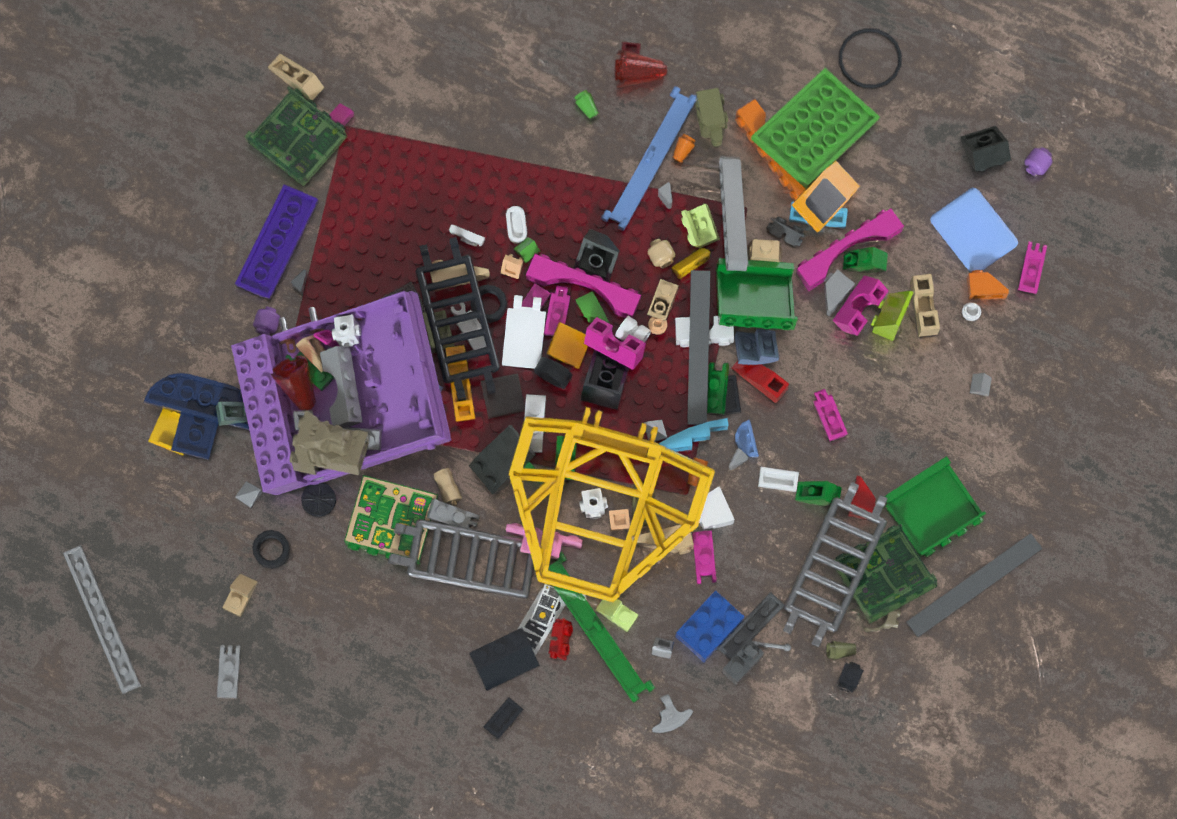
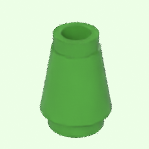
[574,90,599,119]

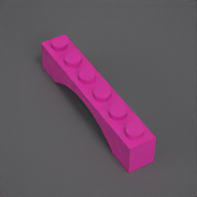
[796,208,904,291]
[526,254,641,318]

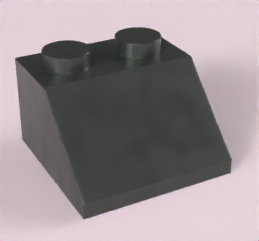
[960,126,1011,171]

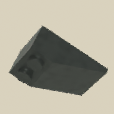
[469,425,535,495]

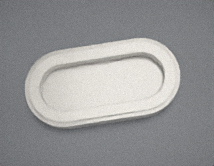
[506,206,527,244]

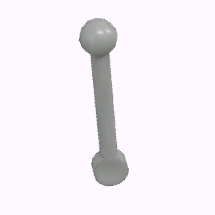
[752,641,791,651]

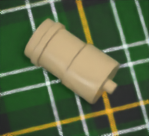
[433,468,462,506]

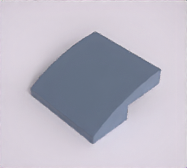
[734,329,779,365]

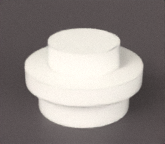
[962,302,981,321]

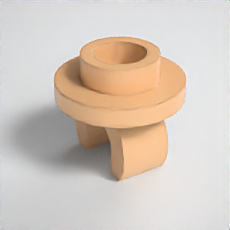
[648,317,667,335]

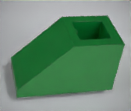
[843,247,888,273]

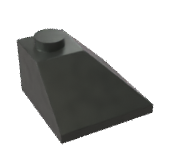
[573,229,620,283]

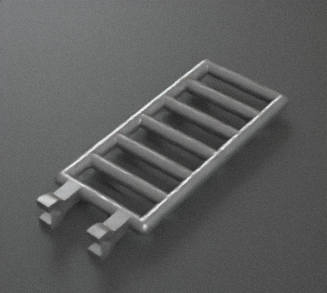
[388,519,534,598]

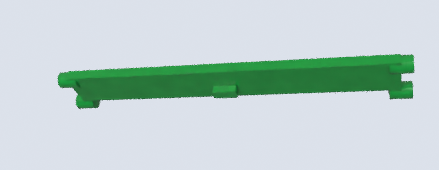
[548,552,655,703]

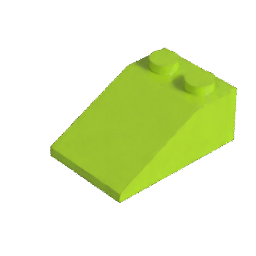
[871,291,913,341]

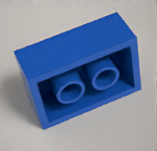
[675,590,745,662]

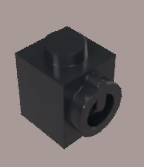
[837,662,864,693]

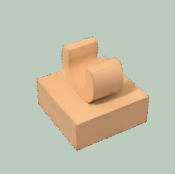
[500,254,523,279]
[609,509,630,531]

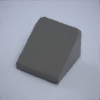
[291,269,308,296]

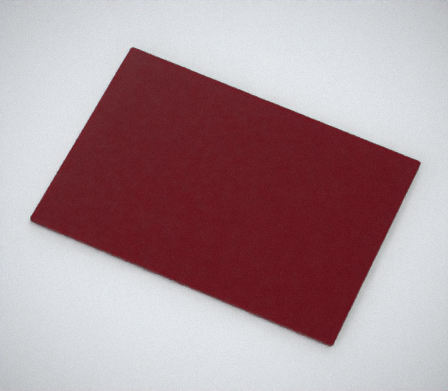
[295,126,747,495]

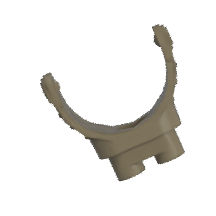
[863,596,901,632]

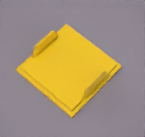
[148,408,184,455]

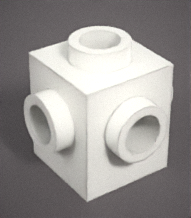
[332,315,361,347]
[579,488,608,519]

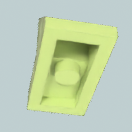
[595,599,638,632]

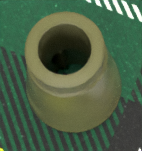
[826,641,856,660]

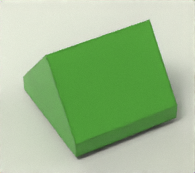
[514,237,540,263]

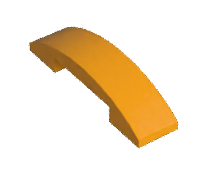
[445,345,475,422]

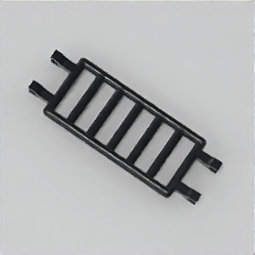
[416,237,500,401]

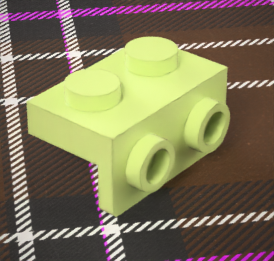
[681,204,720,248]

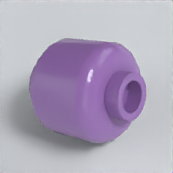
[1024,147,1052,176]
[253,306,280,336]

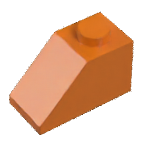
[967,270,1009,300]

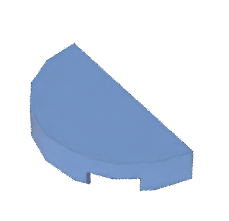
[735,419,759,457]

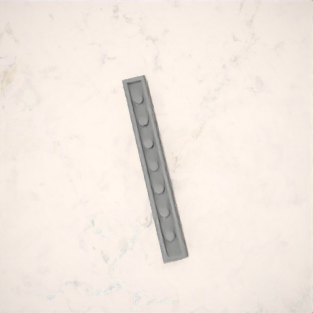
[63,545,141,694]

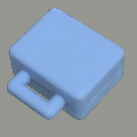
[930,188,1018,273]

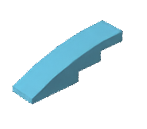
[659,418,729,452]

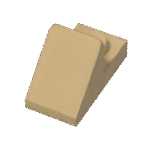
[222,574,258,617]

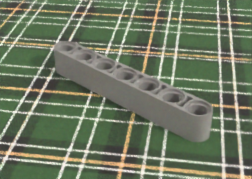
[719,156,748,271]

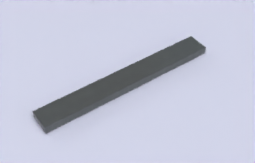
[687,270,710,425]
[906,533,1043,638]

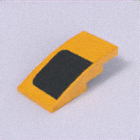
[792,161,860,233]

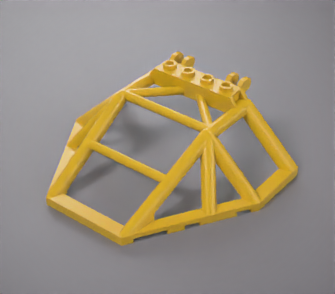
[509,407,715,602]

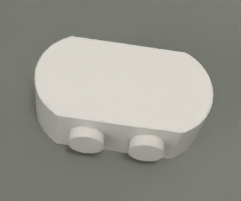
[524,394,546,453]

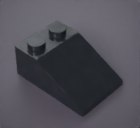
[581,349,629,410]

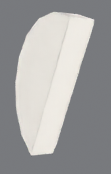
[449,225,485,246]

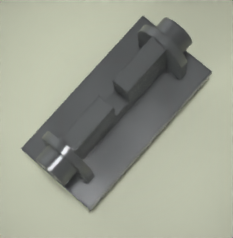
[766,216,806,247]

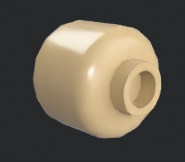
[647,239,675,268]

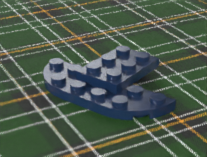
[144,373,250,460]

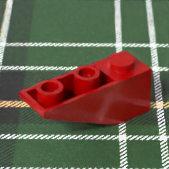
[731,361,789,403]

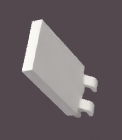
[502,295,546,369]

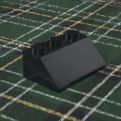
[469,628,540,691]

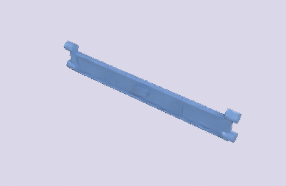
[601,86,696,230]

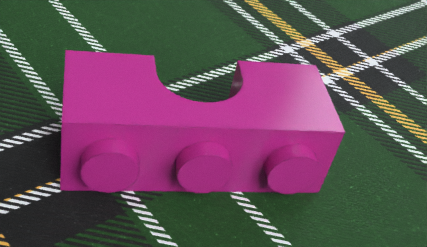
[833,275,889,336]
[584,317,646,369]

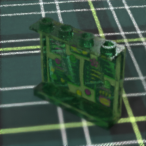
[244,86,348,187]
[835,524,937,623]

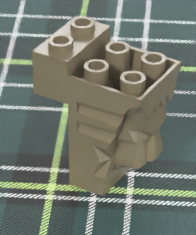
[290,411,370,475]

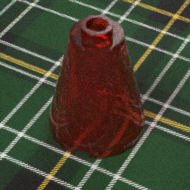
[615,50,667,87]
[271,355,316,411]

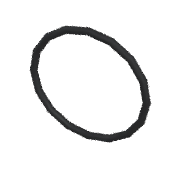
[839,28,902,88]

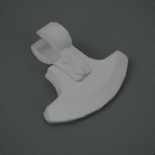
[652,694,693,733]

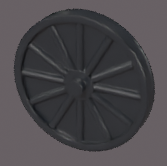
[301,483,336,517]

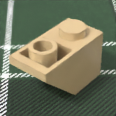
[647,279,678,321]

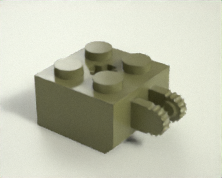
[695,88,728,147]

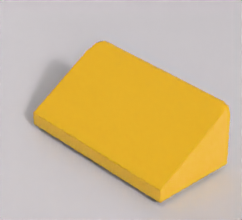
[672,248,711,279]

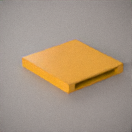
[547,322,588,369]

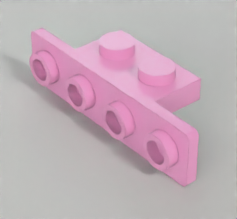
[506,523,583,560]

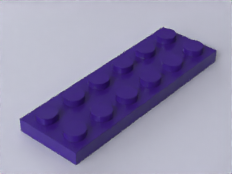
[235,184,318,300]

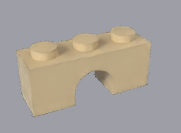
[910,274,940,337]

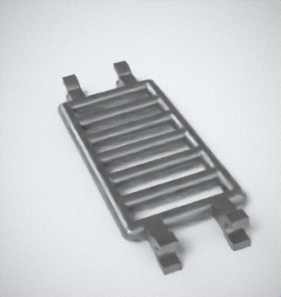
[783,482,887,647]

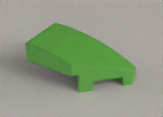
[576,291,609,323]

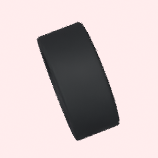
[470,285,507,323]
[534,357,573,389]
[252,530,290,569]

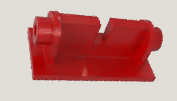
[548,618,573,661]

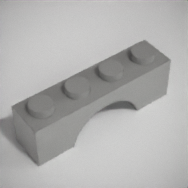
[320,346,362,427]

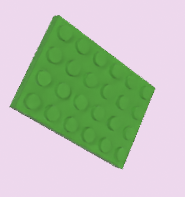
[751,68,880,188]

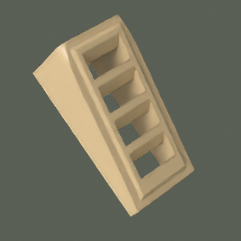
[296,335,325,372]

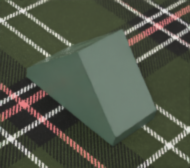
[216,402,247,426]

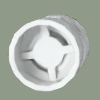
[615,316,651,342]

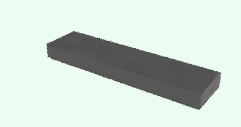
[717,592,784,660]

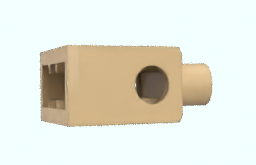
[747,239,782,262]

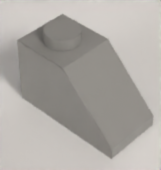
[824,270,855,317]

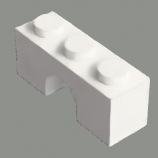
[675,316,734,347]

